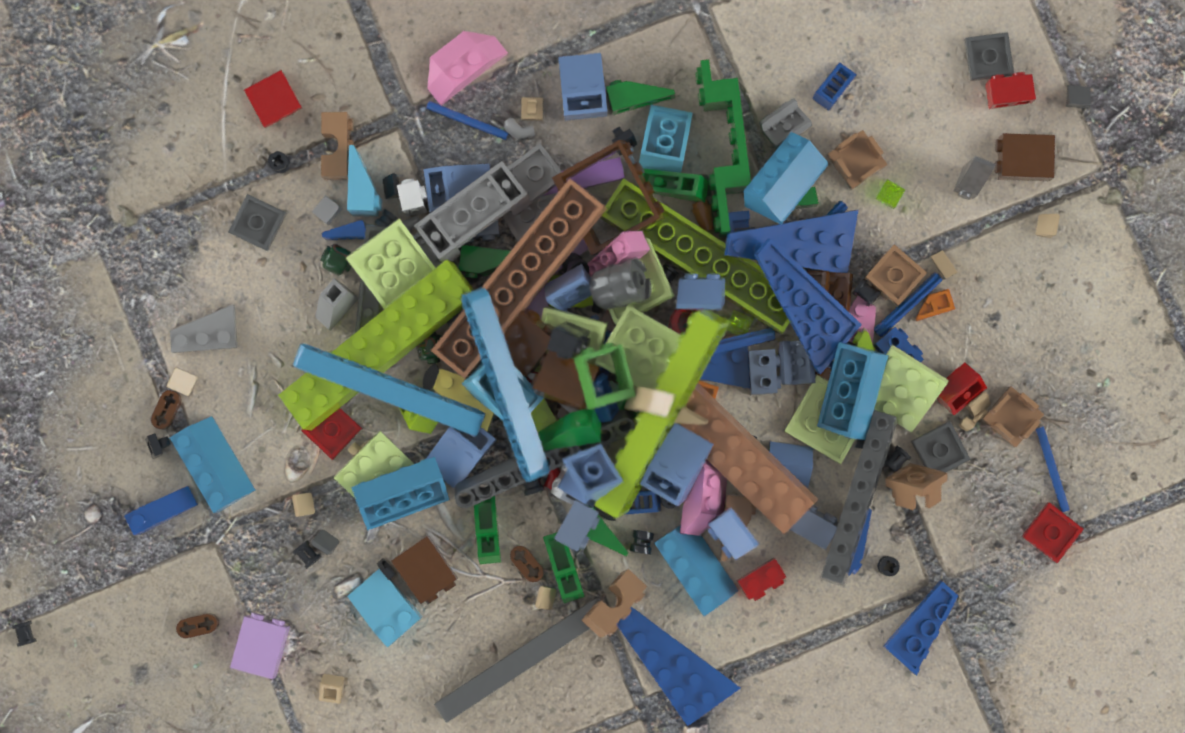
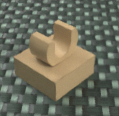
[521,97,543,121]

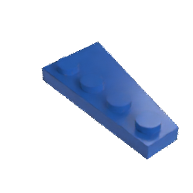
[700,346,750,389]
[883,580,958,676]

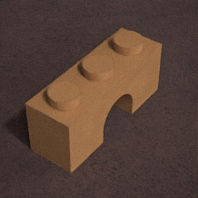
[321,112,354,180]
[582,569,647,638]

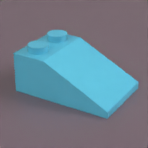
[639,105,693,173]
[347,145,383,217]
[462,362,544,419]
[347,569,423,647]

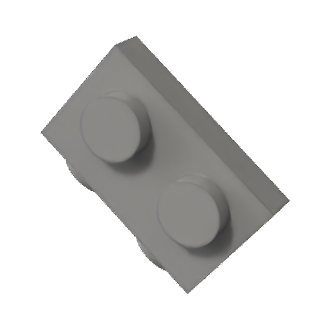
[759,98,812,149]

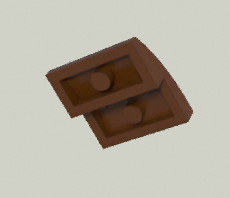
[807,270,853,312]

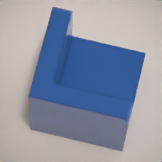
[728,210,750,233]

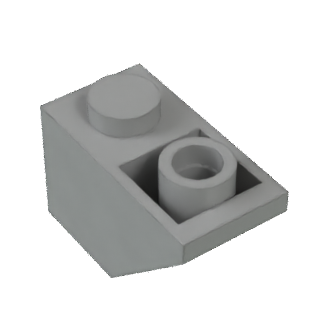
[315,279,359,331]

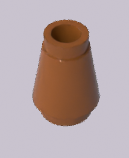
[691,199,714,231]

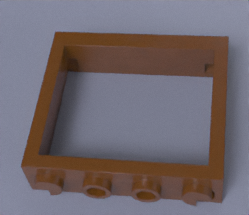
[552,140,664,255]

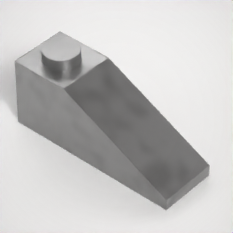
[954,156,996,200]

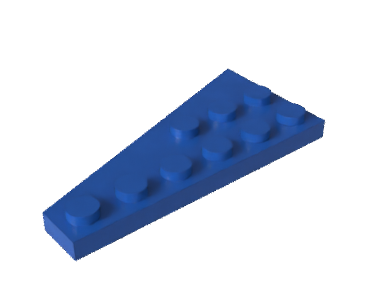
[724,210,858,273]
[754,238,862,374]
[616,606,741,726]

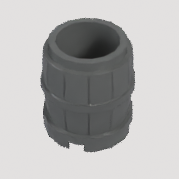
[589,258,651,309]

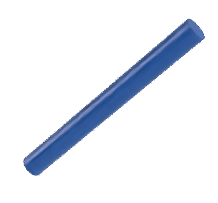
[426,101,508,140]
[1036,426,1070,512]

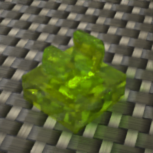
[875,179,905,209]
[726,310,754,335]

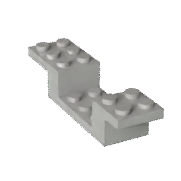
[413,143,562,268]

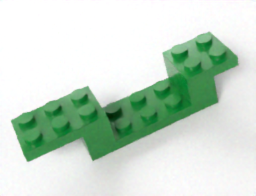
[695,59,751,238]

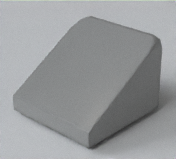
[312,195,342,226]

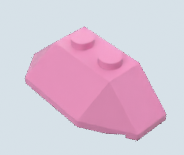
[427,31,508,106]
[680,459,727,536]

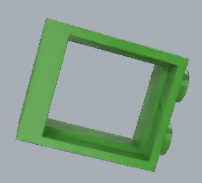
[574,342,636,409]

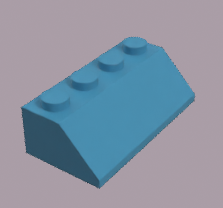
[744,132,828,225]
[817,342,888,440]
[170,416,256,513]
[351,457,450,531]
[654,524,739,616]

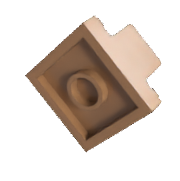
[827,130,888,190]
[865,244,927,306]
[982,386,1044,448]
[885,463,948,510]

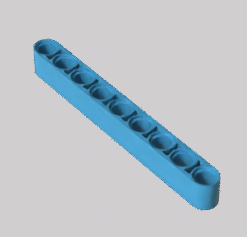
[462,288,549,482]
[293,343,485,435]

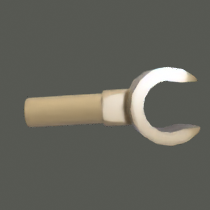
[959,409,988,431]
[348,438,372,456]

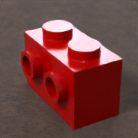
[985,72,1036,109]
[937,362,987,415]
[736,558,787,601]

